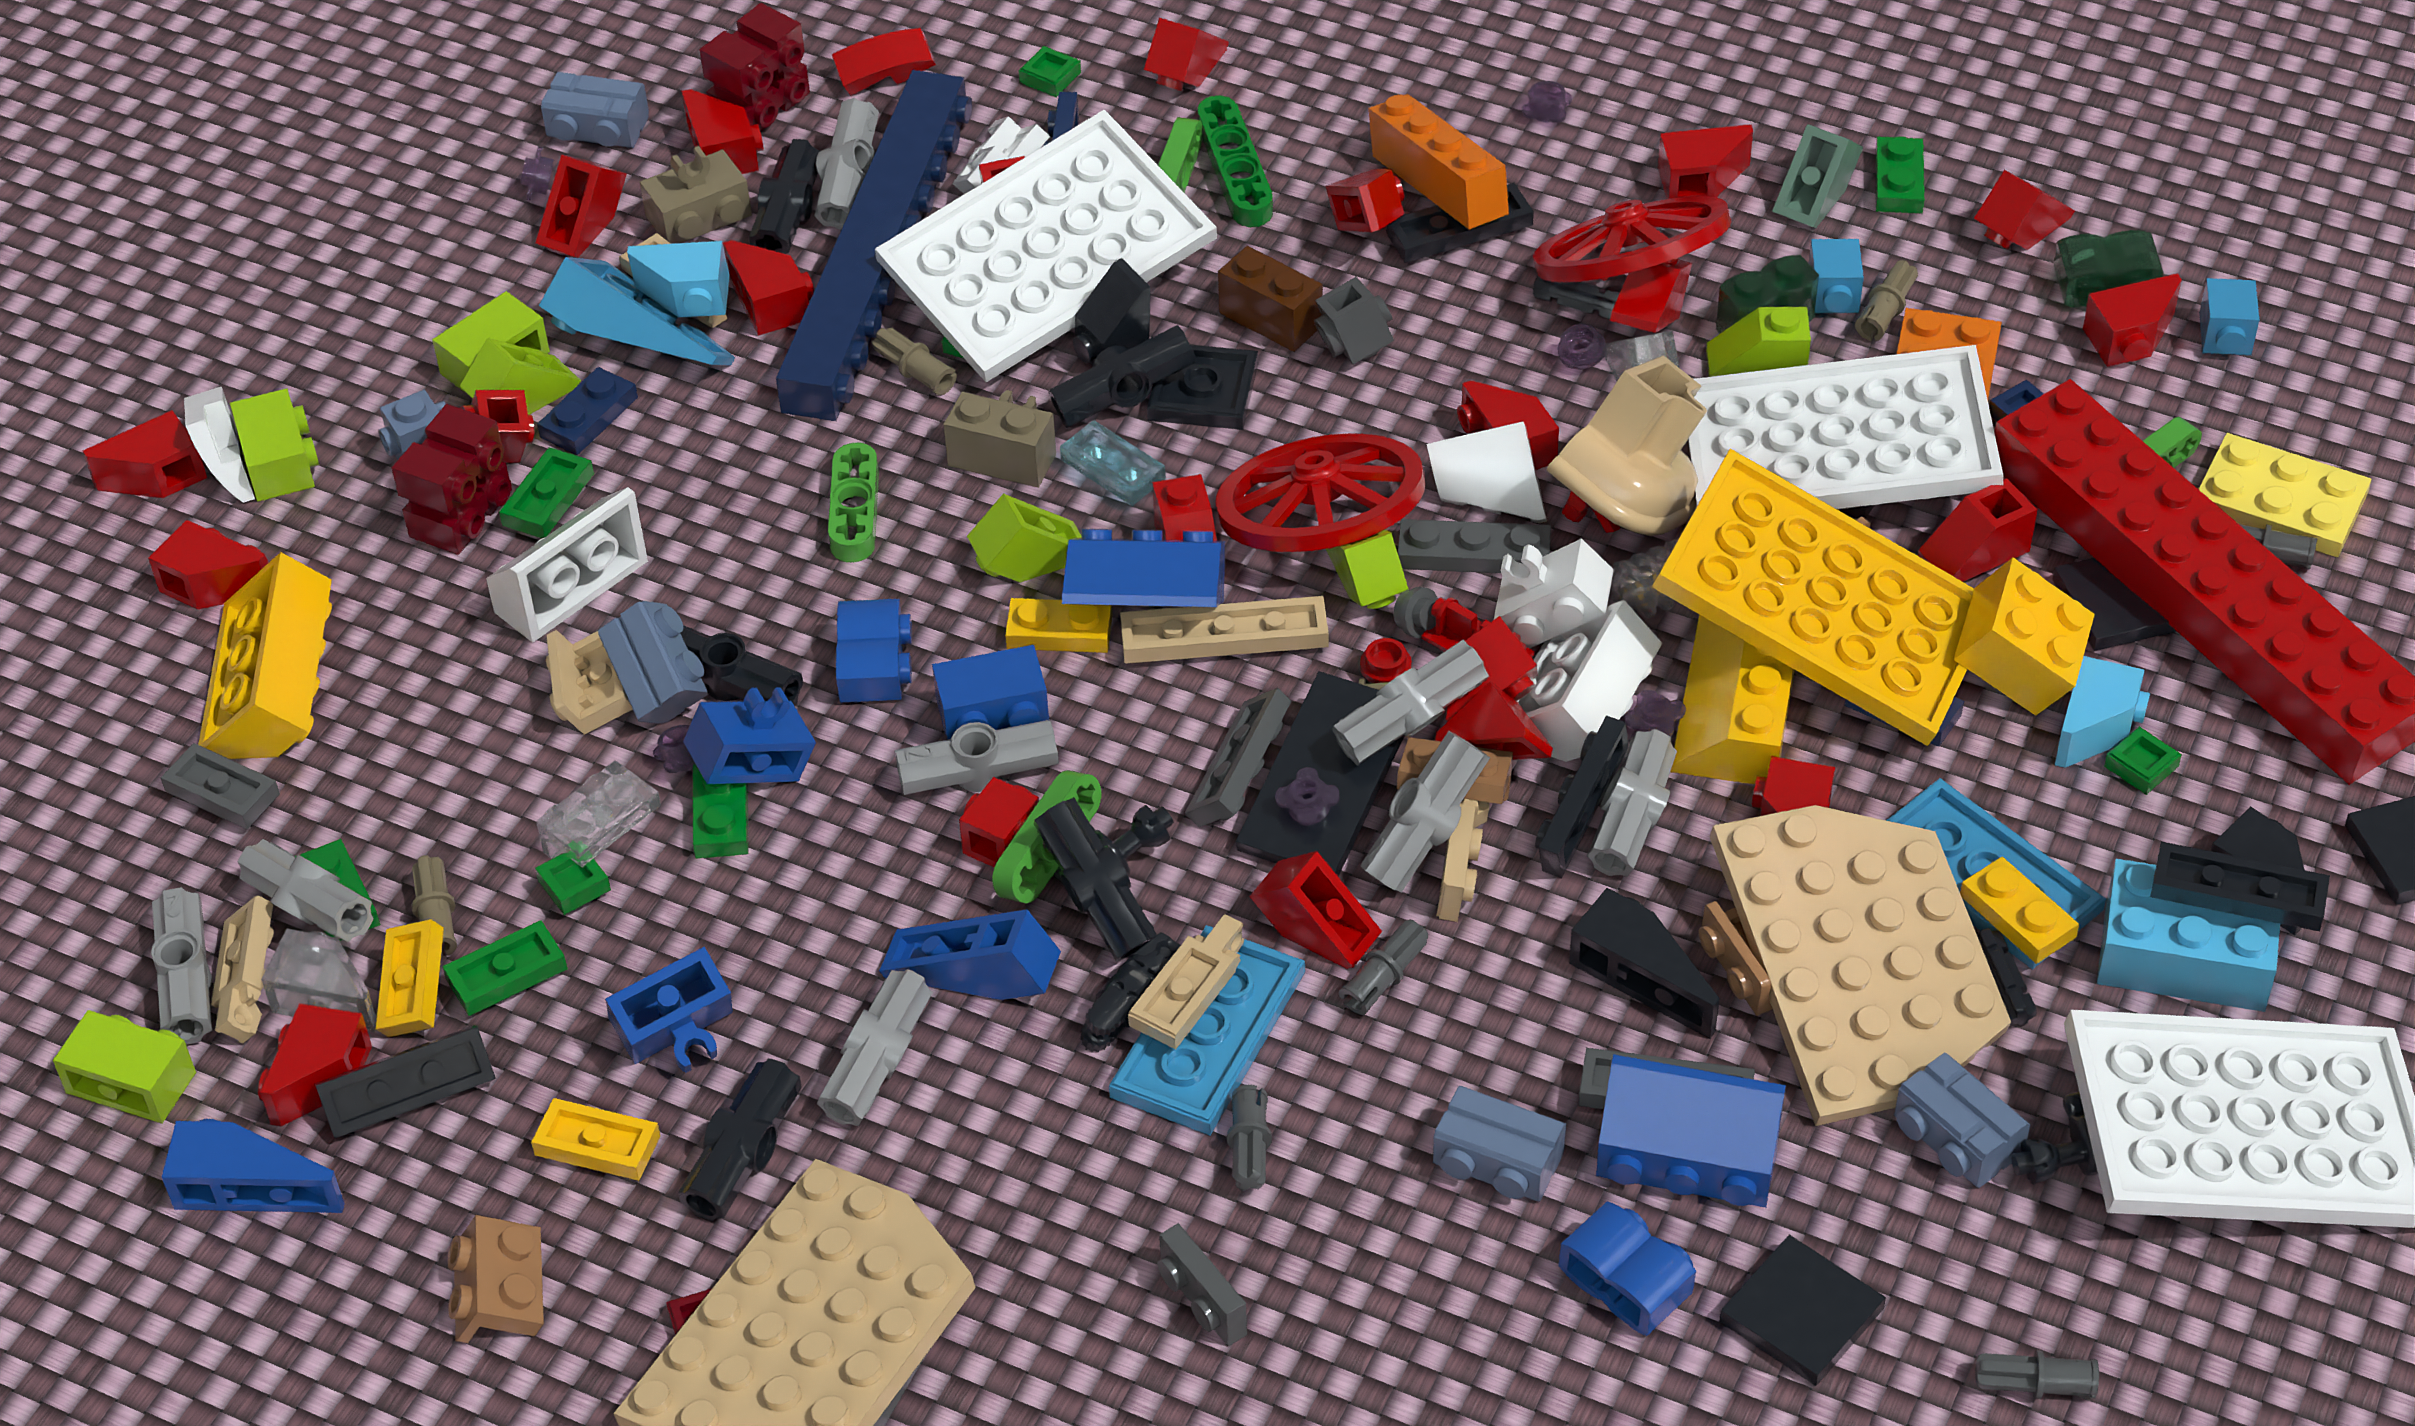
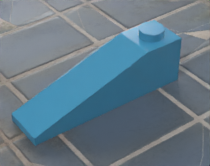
[539,257,736,366]

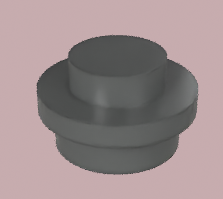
[1394,587,1438,638]

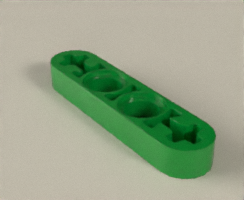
[1198,95,1273,227]

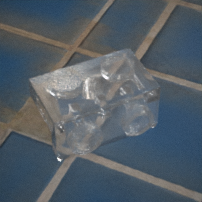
[536,760,661,867]

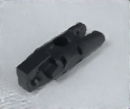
[1080,932,1181,1053]

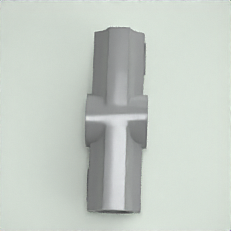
[815,98,879,230]
[1332,640,1489,766]
[894,720,1059,795]
[1360,731,1490,893]
[238,839,374,942]
[151,887,212,1044]

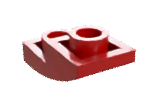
[832,28,936,96]

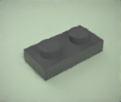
[160,743,280,829]
[1157,1223,1247,1347]

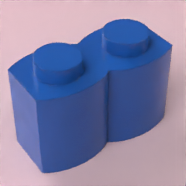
[836,599,912,703]
[1558,1201,1696,1336]

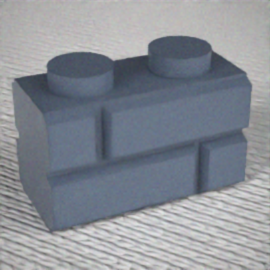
[541,72,649,148]
[597,601,708,724]
[1894,1052,2030,1188]
[1433,1086,1566,1202]

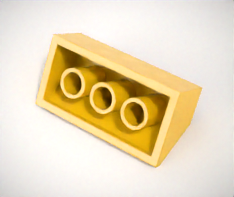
[198,552,332,759]
[1670,615,1795,784]

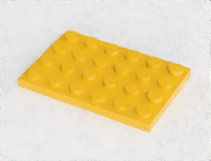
[1652,448,1974,746]

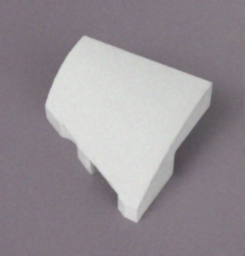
[953,116,1050,194]
[184,386,255,503]
[1427,421,1547,523]

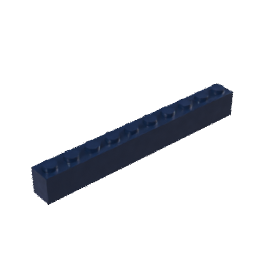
[776,70,972,421]

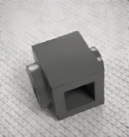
[1314,277,1394,364]

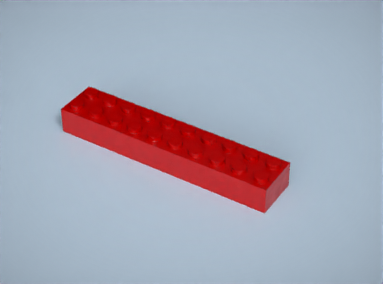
[1994,379,2415,785]

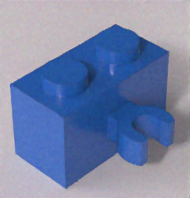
[683,687,816,784]
[605,947,733,1073]

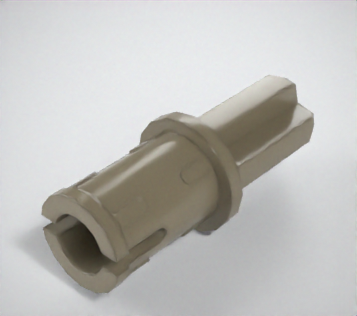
[1855,260,1918,341]
[872,328,957,396]
[411,855,457,957]

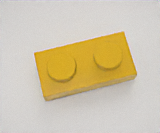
[1005,598,1112,653]
[1960,856,2079,964]
[375,919,444,1037]
[531,1098,661,1181]

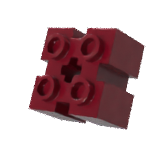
[699,3,810,132]
[391,404,512,555]

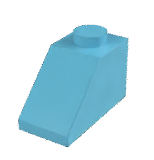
[627,241,730,317]
[2055,656,2150,768]

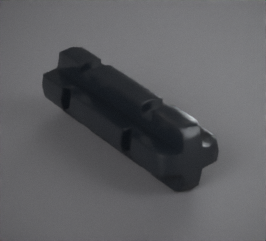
[1533,275,1619,320]
[1977,928,2037,1027]

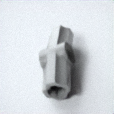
[1587,729,1677,877]
[817,969,933,1127]

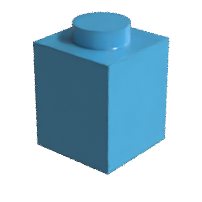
[1807,239,1864,313]
[2199,278,2259,355]

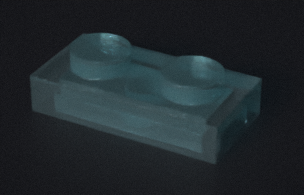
[1060,420,1166,506]

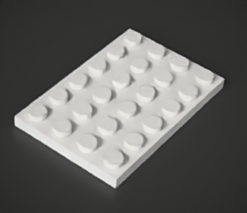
[875,110,1217,382]
[1688,345,2003,509]
[2064,1010,2415,1228]

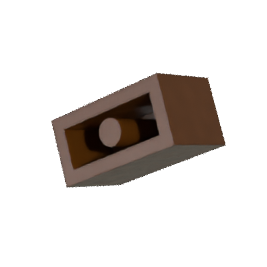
[1218,246,1323,352]

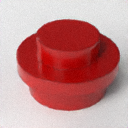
[1360,638,1412,683]

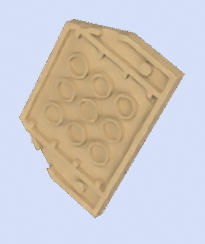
[1710,805,2011,1126]
[613,1159,976,1426]

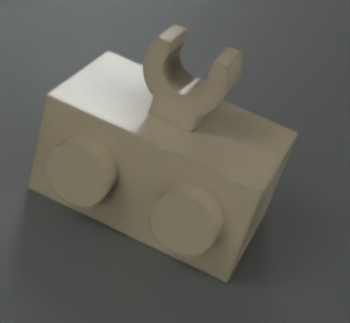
[640,146,752,244]
[943,390,1056,488]

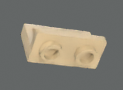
[546,630,633,735]

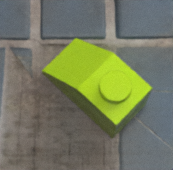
[1706,307,1811,377]
[460,338,581,414]
[967,494,1081,583]
[1326,529,1409,609]

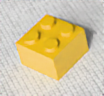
[1954,558,2094,716]

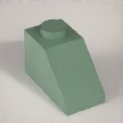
[1772,124,1863,228]

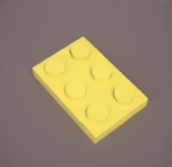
[2199,433,2372,558]

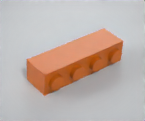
[1368,94,1509,229]

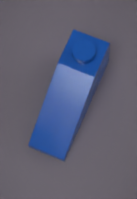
[879,909,1061,1000]
[162,1119,345,1213]

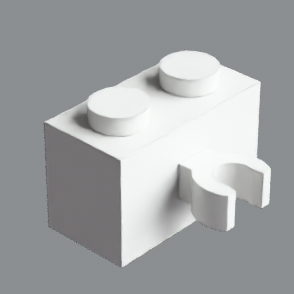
[1493,538,1614,648]

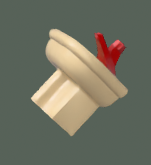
[1547,355,1707,536]

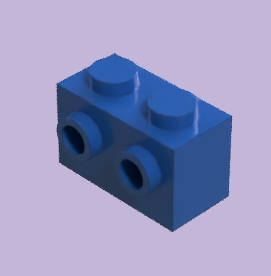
[932,645,1049,740]

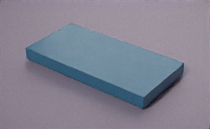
[1886,778,2106,970]
[1109,925,1305,1136]

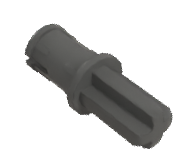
[2239,524,2317,570]
[1339,919,1429,1015]
[1227,1085,1272,1191]
[1975,1350,2099,1399]

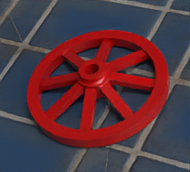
[1533,196,1731,282]
[1216,433,1426,552]

